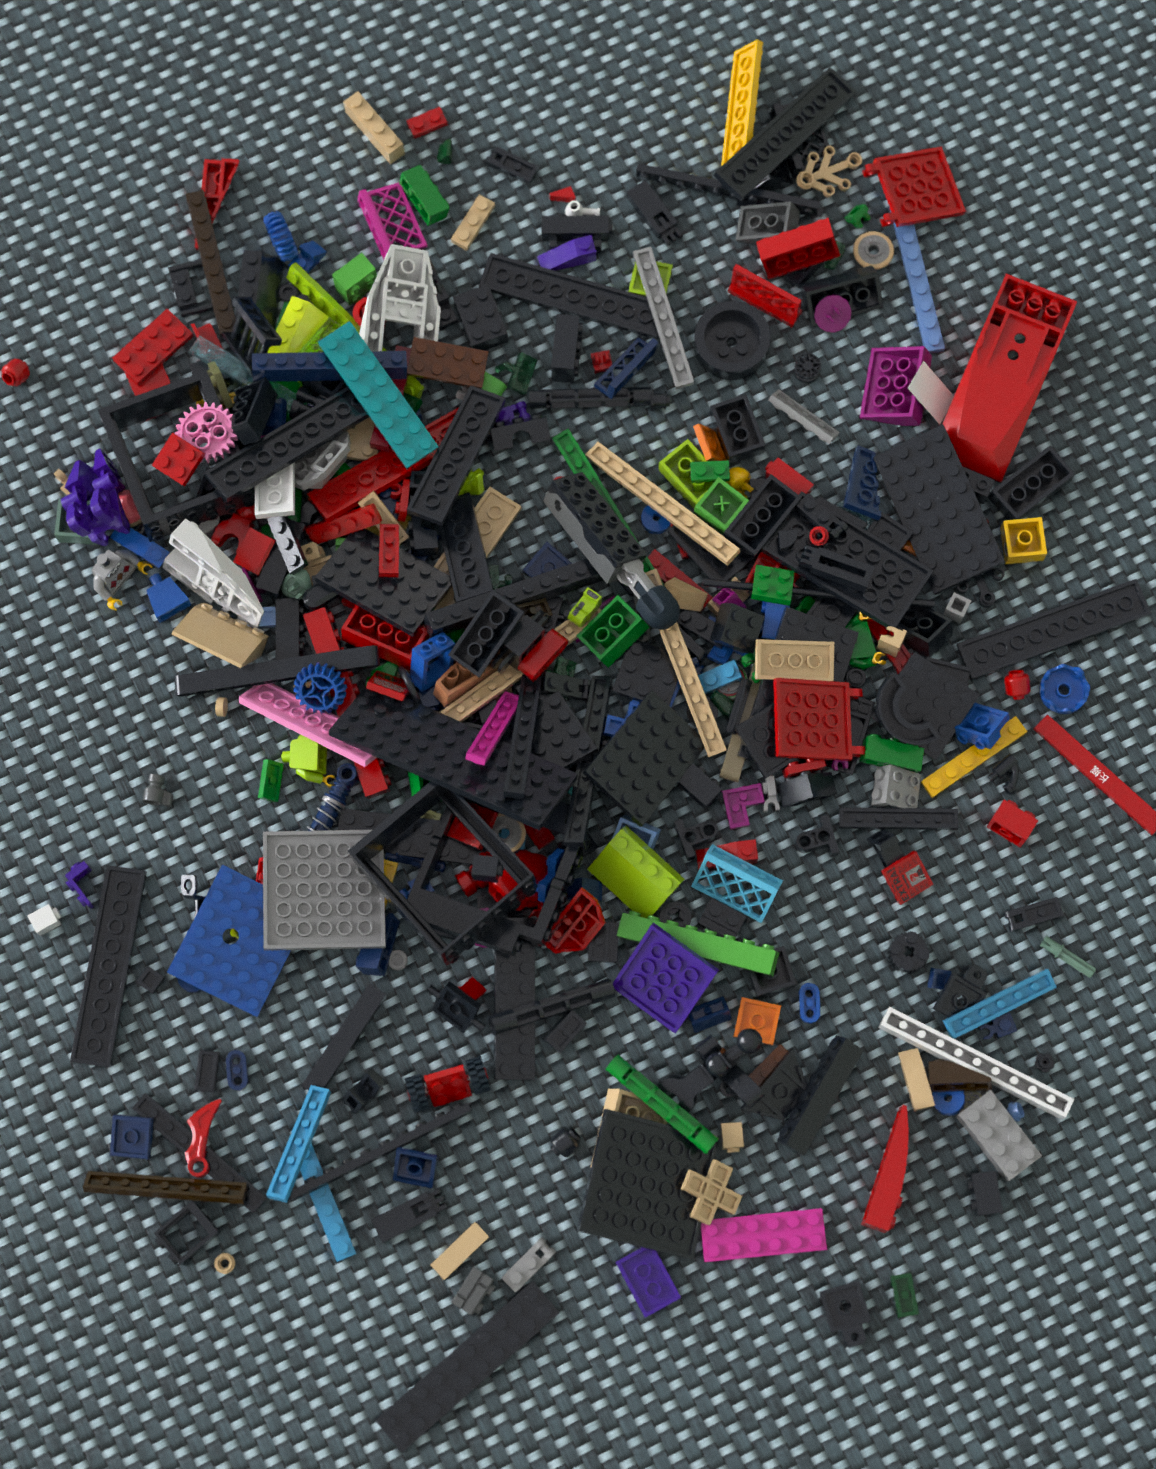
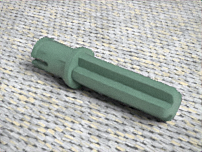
[1040,935,1096,978]

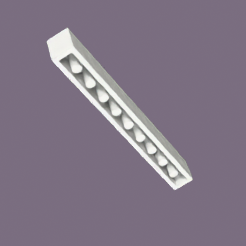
[878,1007,1074,1120]

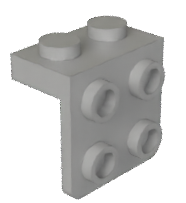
[871,765,921,808]

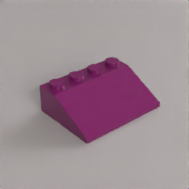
[860,346,932,426]

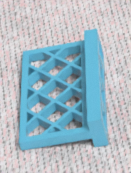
[691,844,783,923]

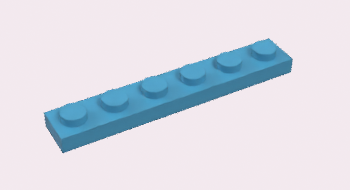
[943,969,1056,1039]
[266,1085,331,1203]
[300,1142,357,1262]

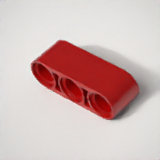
[518,629,569,681]

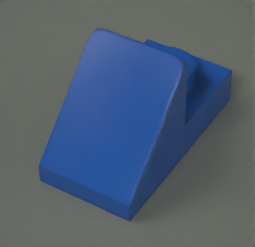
[288,241,327,273]

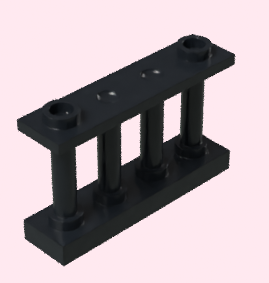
[221,297,282,378]

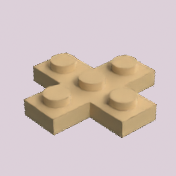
[681,1160,742,1225]

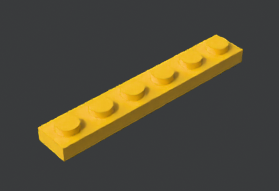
[921,716,1028,798]

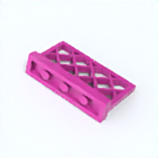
[358,182,427,260]

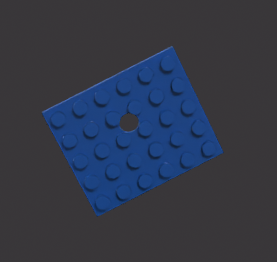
[167,865,291,1017]

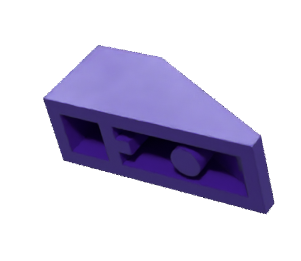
[537,235,596,271]

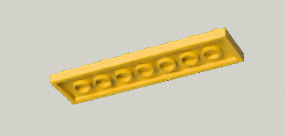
[721,39,763,166]

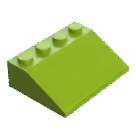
[587,826,685,918]

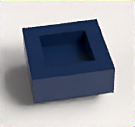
[927,968,952,990]

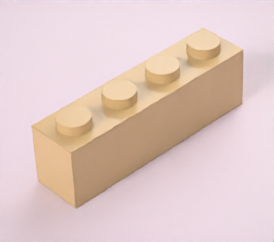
[343,91,405,164]

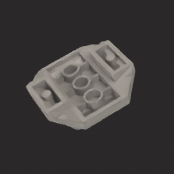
[295,431,350,491]

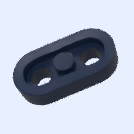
[226,1050,249,1091]

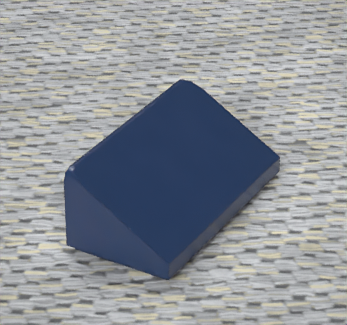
[688,996,732,1033]

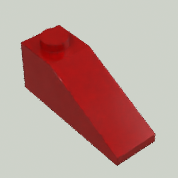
[696,839,758,870]

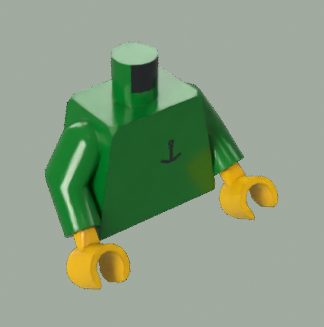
[846,612,886,670]

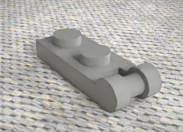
[501,1237,557,1293]

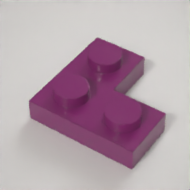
[722,783,765,830]

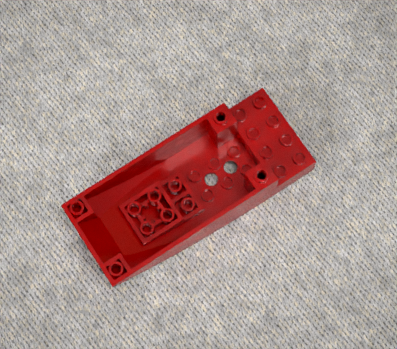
[942,273,1077,483]

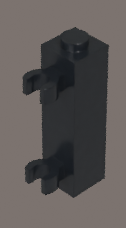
[542,216,613,252]

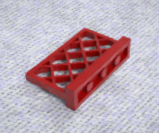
[728,264,802,328]

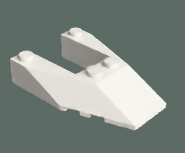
[359,244,441,351]
[162,518,264,628]

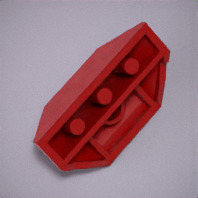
[545,887,606,954]

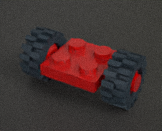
[405,1056,491,1113]

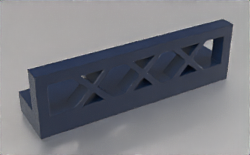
[594,337,659,399]

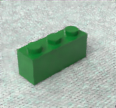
[399,164,449,226]
[859,734,924,773]

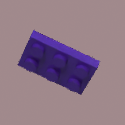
[615,1248,681,1318]

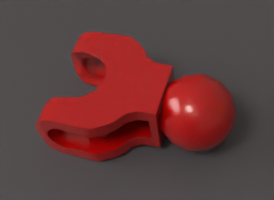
[211,504,256,553]

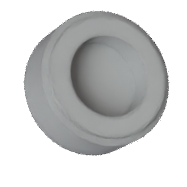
[388,950,408,971]

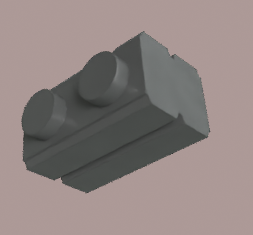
[451,1267,496,1316]

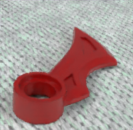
[184,1099,222,1178]

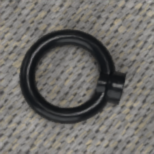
[398,666,423,705]

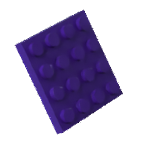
[613,923,719,1034]

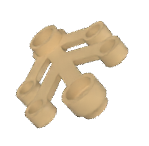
[796,146,862,198]

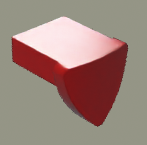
[459,977,487,1001]

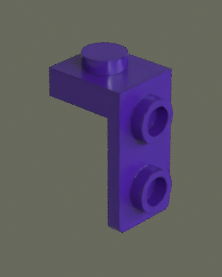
[65,861,94,909]

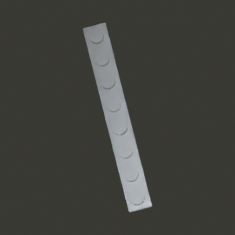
[633,247,694,389]

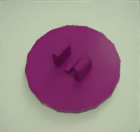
[814,295,851,332]

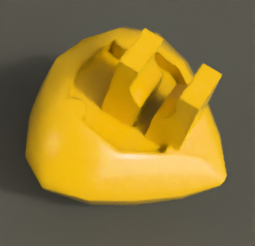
[726,467,754,499]

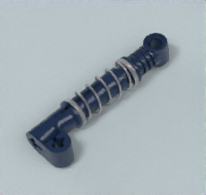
[307,763,359,831]

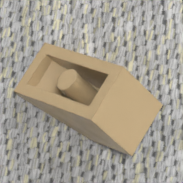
[664,577,708,612]

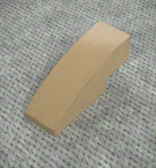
[898,1048,935,1111]

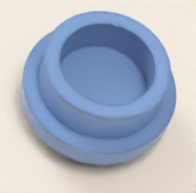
[1007,1102,1024,1122]

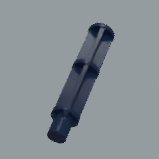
[385,852,446,873]

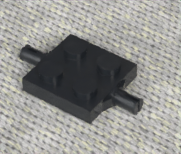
[427,981,486,1034]

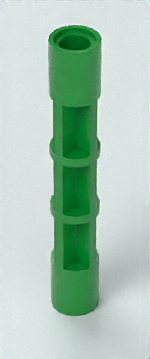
[605,1054,719,1154]

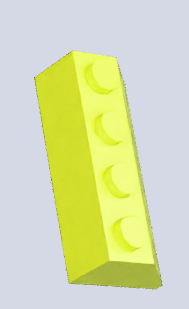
[268,296,329,382]

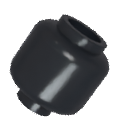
[550,1127,581,1157]

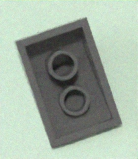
[735,202,800,244]

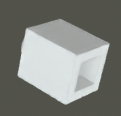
[27,904,62,936]

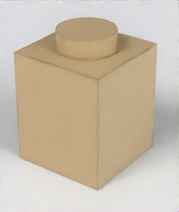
[720,1122,744,1153]

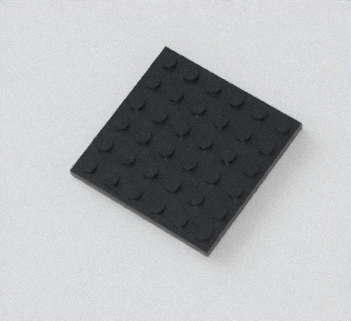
[577,1109,719,1260]

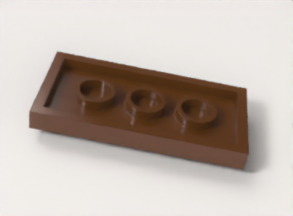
[407,337,488,389]

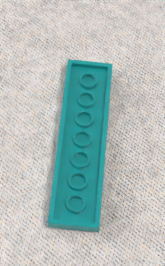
[318,321,439,469]

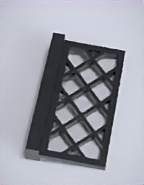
[769,103,836,178]

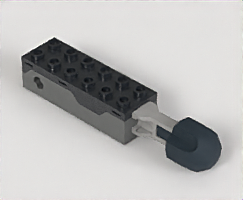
[543,472,680,630]

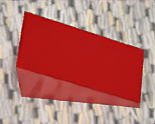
[549,186,576,202]

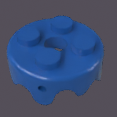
[1039,664,1090,714]

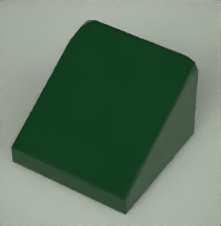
[437,139,453,164]

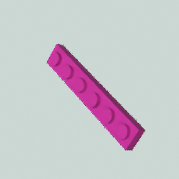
[465,691,519,765]

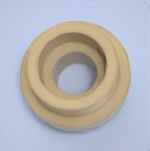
[214,1253,235,1274]

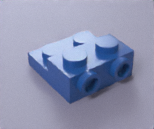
[955,703,1010,750]

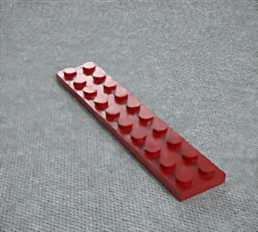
[307,407,459,523]

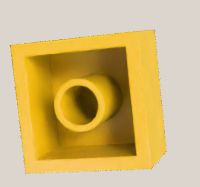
[1000,517,1047,564]

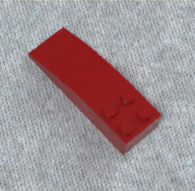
[861,1105,909,1233]

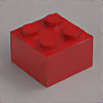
[986,799,1039,848]

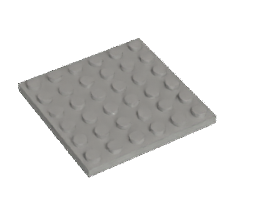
[263,830,386,951]

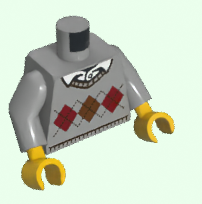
[92,550,152,611]

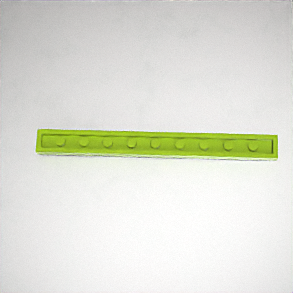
[286,262,425,398]

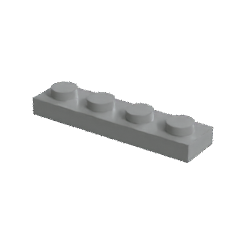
[768,389,840,444]

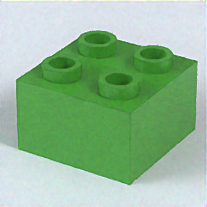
[332,253,377,306]
[693,477,749,535]

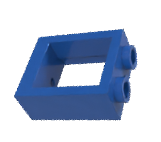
[410,632,455,692]

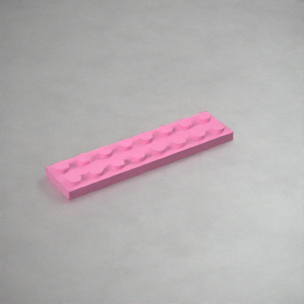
[239,683,377,767]

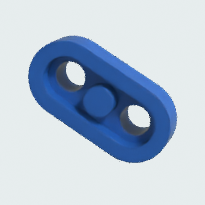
[799,983,820,1024]

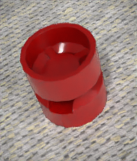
[455,865,489,897]

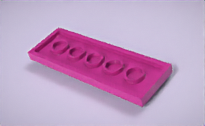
[700,1208,827,1262]

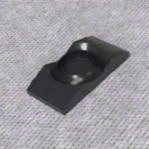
[818,697,875,776]

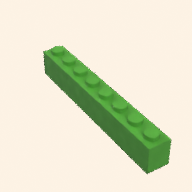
[617,911,779,976]

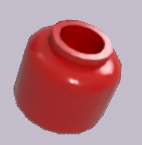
[1,358,30,387]
[1004,670,1031,700]

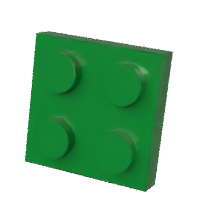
[751,564,795,606]

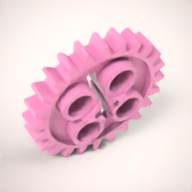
[175,402,238,463]

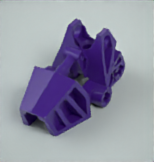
[61,448,130,546]

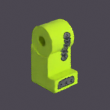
[567,587,602,628]

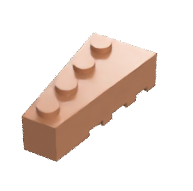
[433,649,501,708]

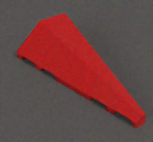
[195,158,240,250]

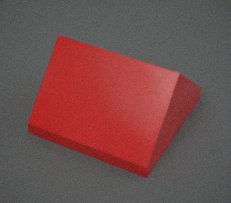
[233,528,276,575]

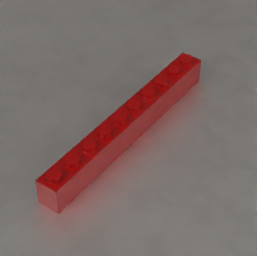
[303,607,392,799]

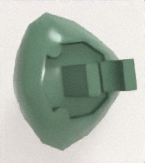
[281,569,312,600]

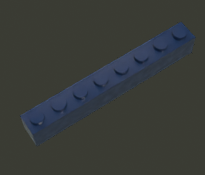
[252,351,407,382]

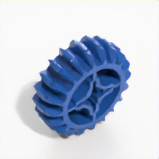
[263,211,298,262]
[293,662,347,715]

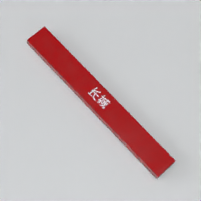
[1033,714,1156,836]

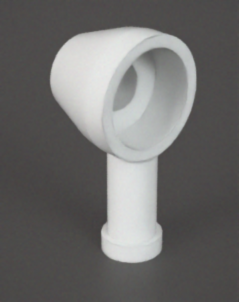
[565,200,600,216]

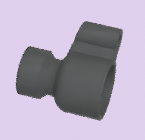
[142,774,173,807]

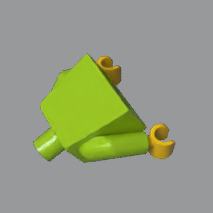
[281,735,335,788]

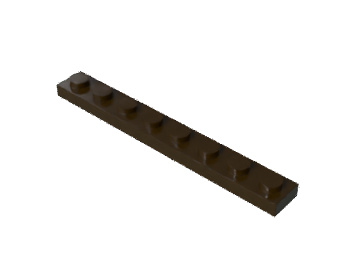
[185,190,236,336]
[83,1171,248,1204]

